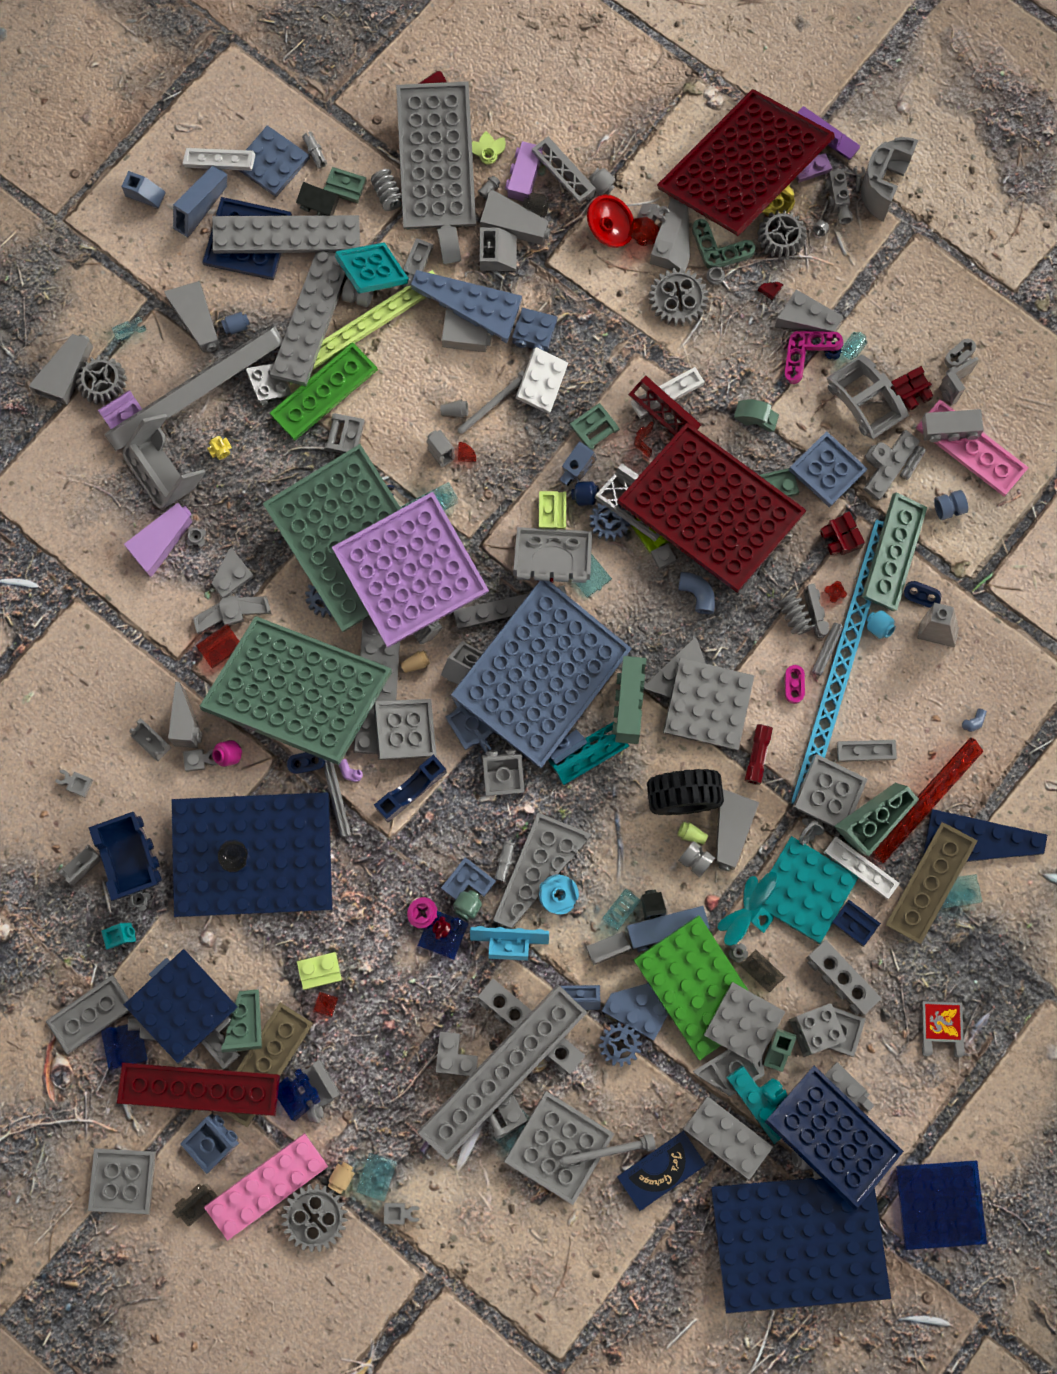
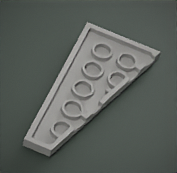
[493,813,592,929]

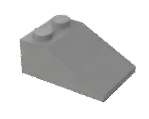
[168,682,202,748]

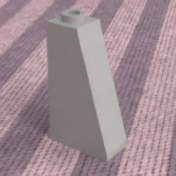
[480,189,551,246]
[164,281,220,352]
[29,334,93,405]
[917,603,959,647]
[715,789,759,871]

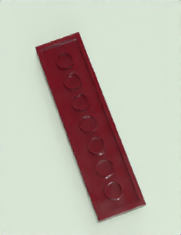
[117,1063,280,1116]

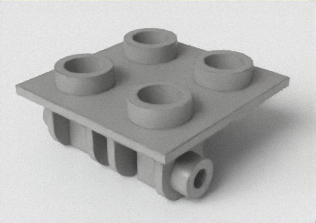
[245,364,291,406]

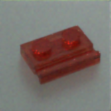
[196,624,240,669]

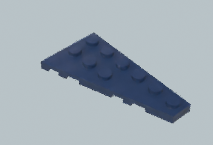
[922,809,1048,862]

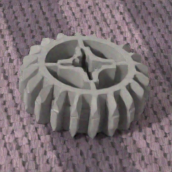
[757,210,807,259]
[76,355,127,405]

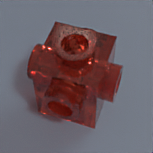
[628,216,660,246]

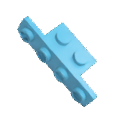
[470,926,549,961]

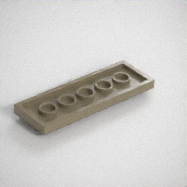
[886,822,978,945]
[224,1002,314,1128]

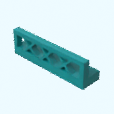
[548,721,629,785]

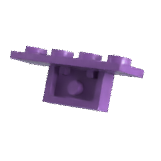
[797,106,860,160]

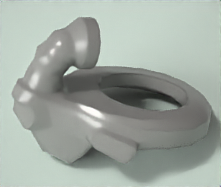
[799,817,824,845]

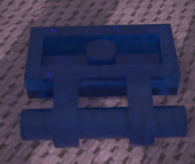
[277,1069,320,1122]

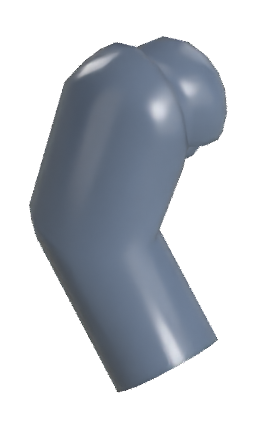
[962,709,987,732]

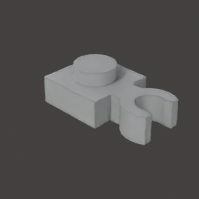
[637,203,670,224]
[183,749,218,772]
[55,770,93,798]
[384,1203,419,1224]

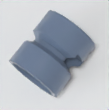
[934,490,968,520]

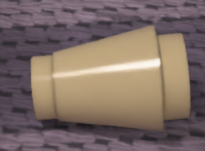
[401,650,430,673]

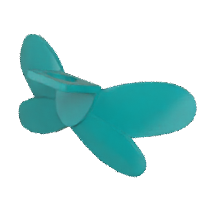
[717,872,778,946]

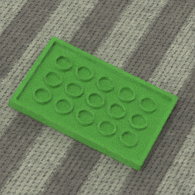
[633,915,749,1060]

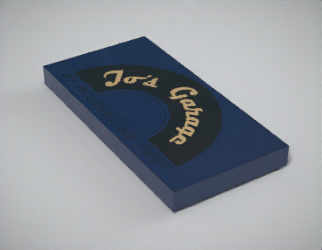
[617,1131,706,1211]

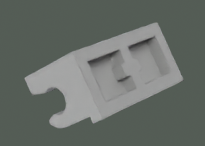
[129,718,171,761]
[58,845,102,886]

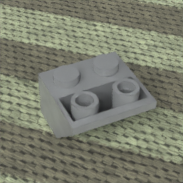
[480,227,517,271]

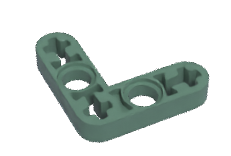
[692,219,755,269]

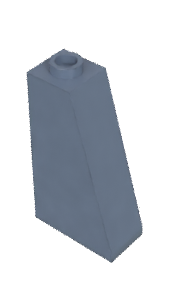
[173,165,227,238]

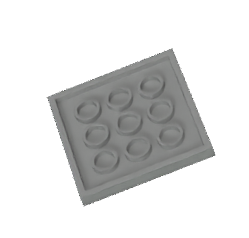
[663,658,754,751]
[503,1091,614,1205]

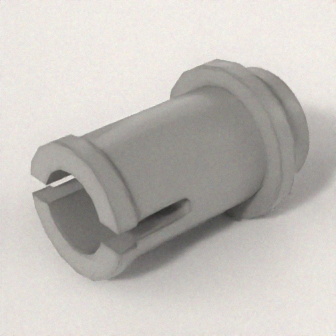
[478,176,500,199]

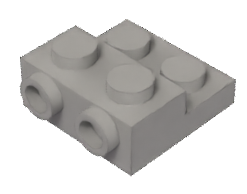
[482,749,525,796]

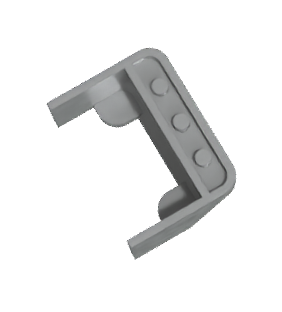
[123,414,206,508]

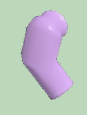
[339,759,363,782]

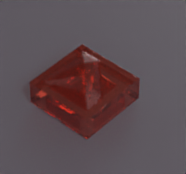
[313,992,338,1018]

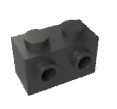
[296,182,340,216]

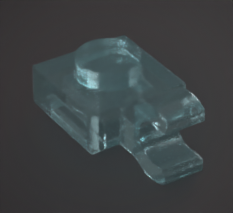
[112,317,147,340]

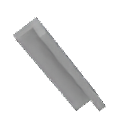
[532,136,596,203]

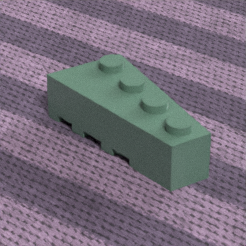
[834,782,919,857]

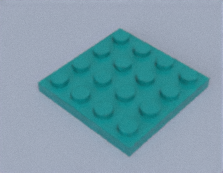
[761,836,858,944]

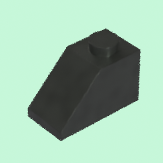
[641,889,666,920]

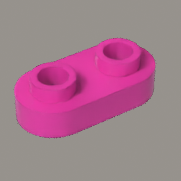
[785,665,805,704]

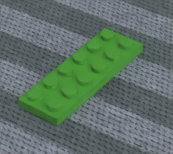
[270,342,378,441]

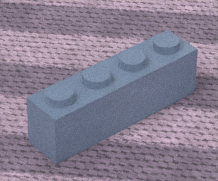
[626,906,710,952]

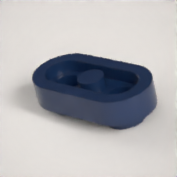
[904,581,942,608]
[287,752,325,774]

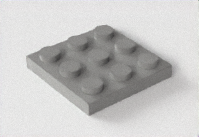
[374,699,437,760]
[792,754,867,828]
[703,982,785,1065]
[88,1148,156,1214]

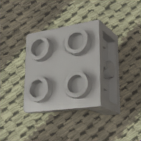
[789,1003,846,1057]

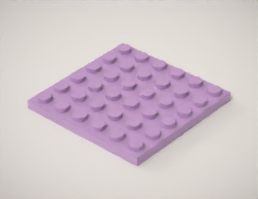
[332,492,489,647]

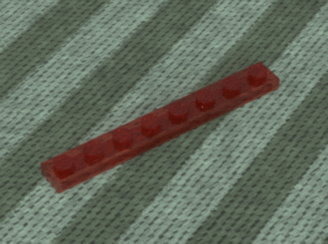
[872,737,984,864]

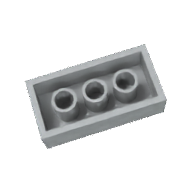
[682,1096,773,1180]

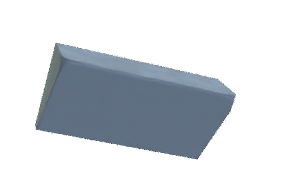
[561,985,601,1010]

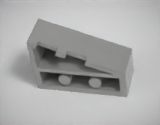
[775,289,844,339]

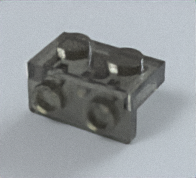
[172,1184,217,1226]

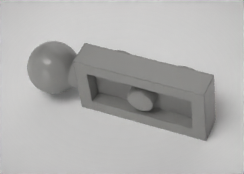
[401,238,433,288]

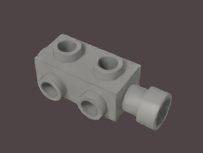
[825,169,853,224]

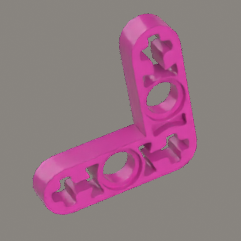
[785,331,844,384]

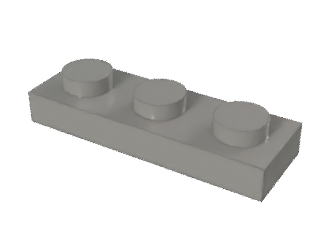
[837,740,897,762]

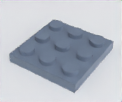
[238,125,310,197]
[789,431,868,508]

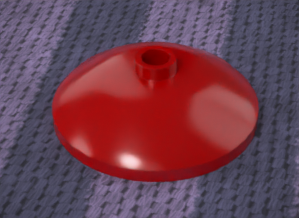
[587,195,635,248]

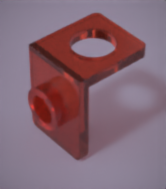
[634,421,654,458]

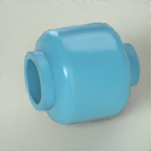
[867,610,896,639]

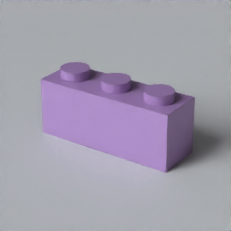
[505,141,543,203]

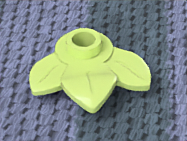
[472,131,506,165]

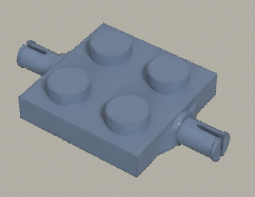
[445,698,495,753]

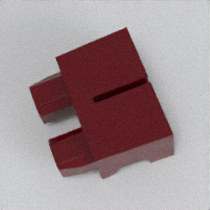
[890,366,933,411]
[820,511,865,556]

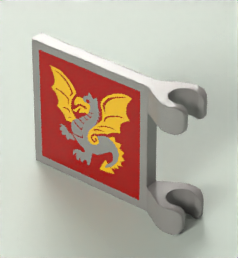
[922,1001,965,1058]

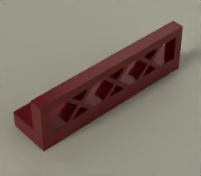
[628,375,701,436]

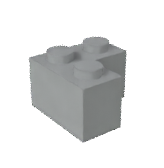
[436,1032,478,1076]

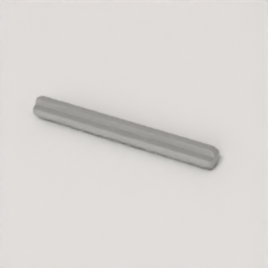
[323,760,351,838]

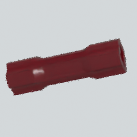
[745,724,773,785]

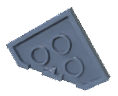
[601,983,668,1041]

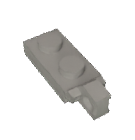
[825,1062,875,1112]

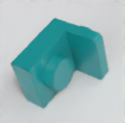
[101,923,136,950]

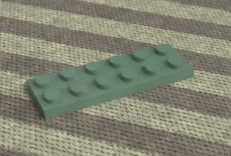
[862,492,927,611]

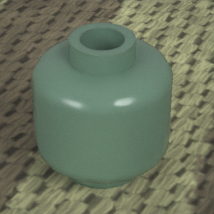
[453,890,482,921]

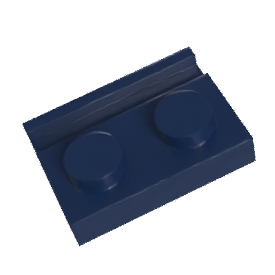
[832,900,881,947]

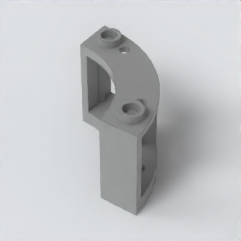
[827,355,909,439]

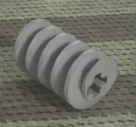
[371,169,402,211]
[778,592,815,635]

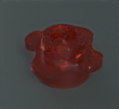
[824,581,847,603]

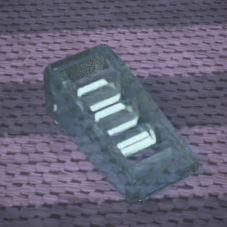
[602,888,641,931]

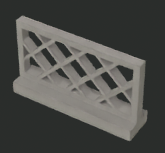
[595,463,660,541]

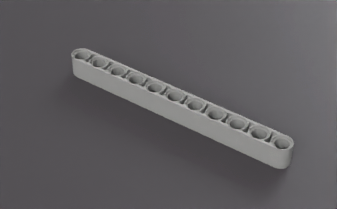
[105,325,283,451]

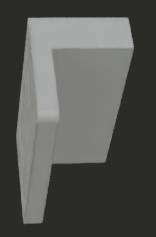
[586,932,631,966]
[301,1060,341,1107]

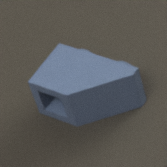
[121,171,166,208]

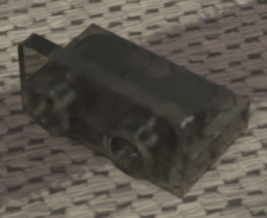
[741,949,785,992]

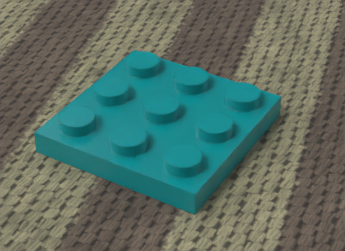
[335,242,409,294]

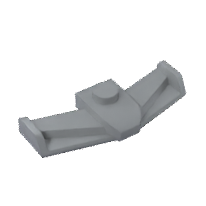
[193,596,272,635]

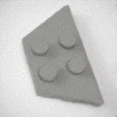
[644,638,706,698]
[693,1049,764,1096]

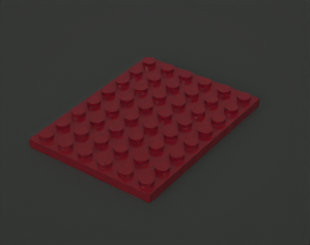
[657,89,835,236]
[617,423,807,593]

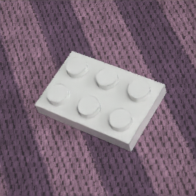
[516,347,568,414]

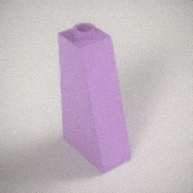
[124,503,192,577]

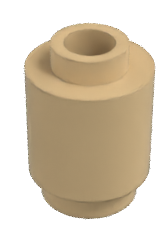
[327,1162,355,1194]

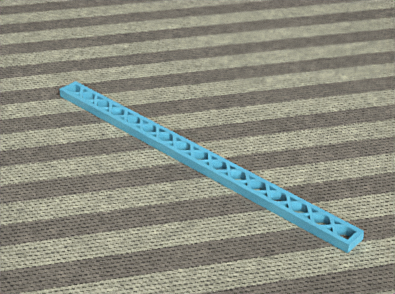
[791,520,884,804]

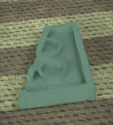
[221,989,262,1053]

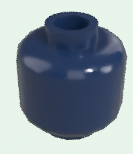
[571,481,600,506]

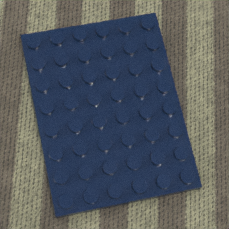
[171,792,333,917]
[711,1178,891,1314]

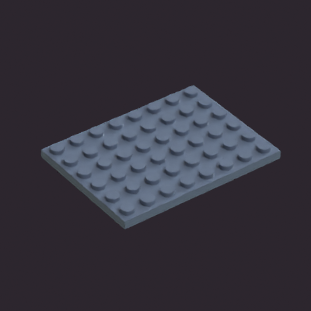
[450,581,632,768]

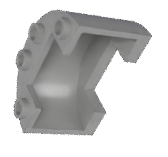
[861,137,918,222]

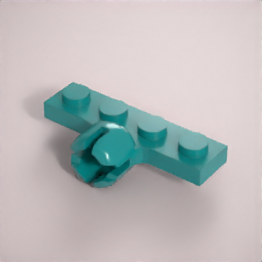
[726,1066,787,1144]

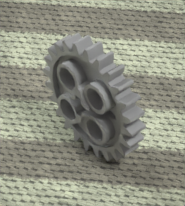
[649,268,708,326]
[281,1184,348,1252]

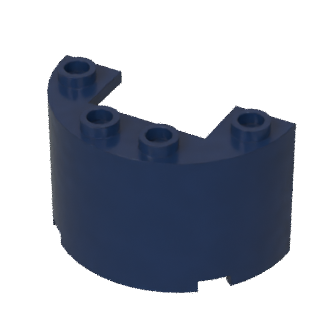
[88,811,162,901]

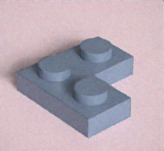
[441,857,496,900]

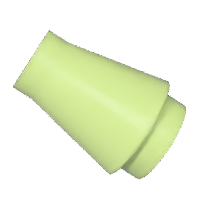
[677,822,708,845]

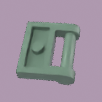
[570,403,620,450]

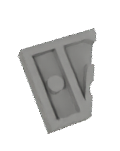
[212,548,254,598]

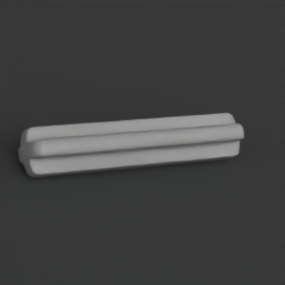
[812,623,843,676]

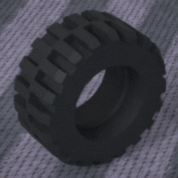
[647,769,724,815]

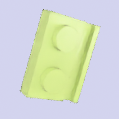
[539,491,566,530]
[297,952,342,990]

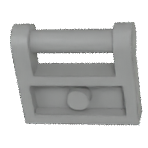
[324,413,365,454]
[487,1092,528,1140]

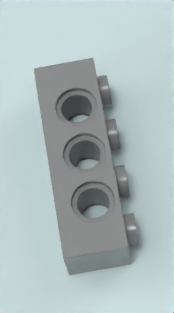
[806,940,882,1016]

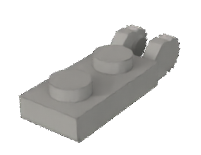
[803,583,830,639]

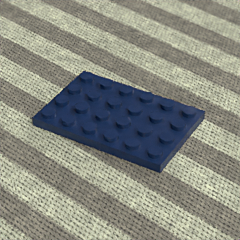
[765,1065,904,1210]

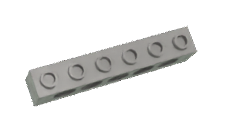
[478,979,585,1075]

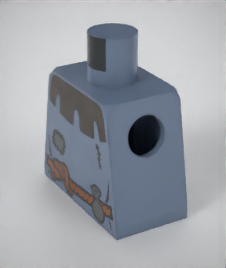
[559,441,597,486]

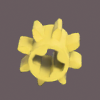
[207,436,232,460]

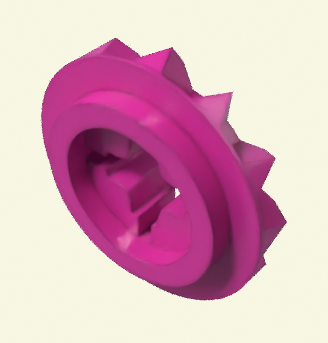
[407,897,438,929]

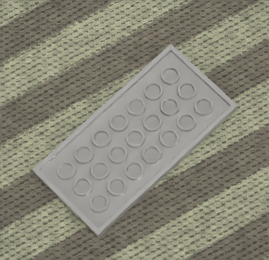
[396,81,476,229]

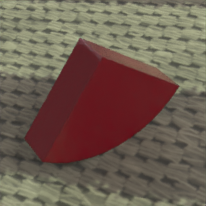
[758,282,784,301]

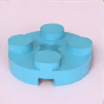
[539,874,579,915]

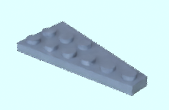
[411,270,522,344]

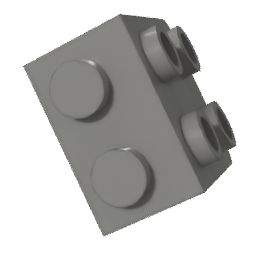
[939,357,979,405]

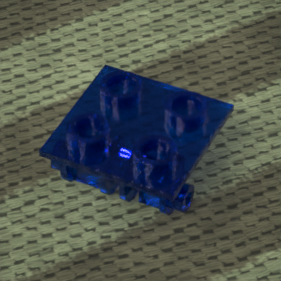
[417,911,468,960]
[101,1024,148,1070]

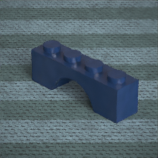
[374,754,447,823]

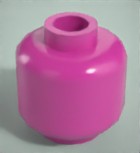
[212,740,242,767]

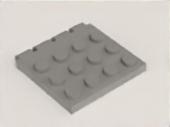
[513,527,592,583]

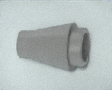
[440,399,468,418]

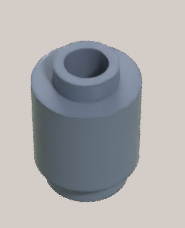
[221,312,250,335]

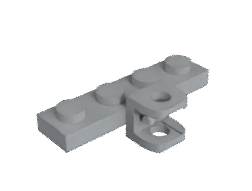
[863,430,920,501]
[201,1015,241,1069]

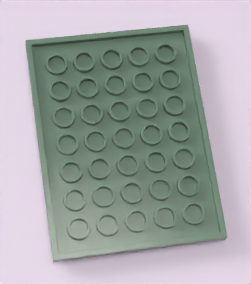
[263,444,401,632]
[200,616,392,765]

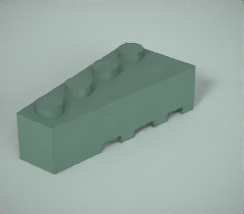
[612,656,647,744]

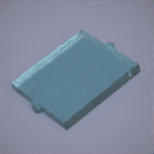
[572,554,612,598]

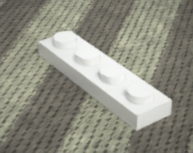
[183,148,255,171]
[631,367,704,419]
[823,836,900,900]

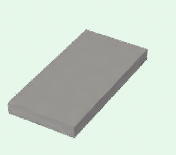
[46,975,130,1054]

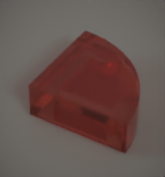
[458,442,477,462]

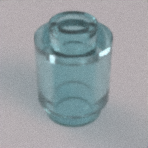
[841,332,868,360]

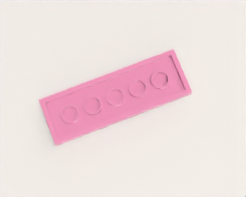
[916,400,1029,497]
[204,1133,328,1241]

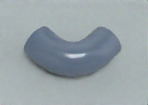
[679,572,715,614]

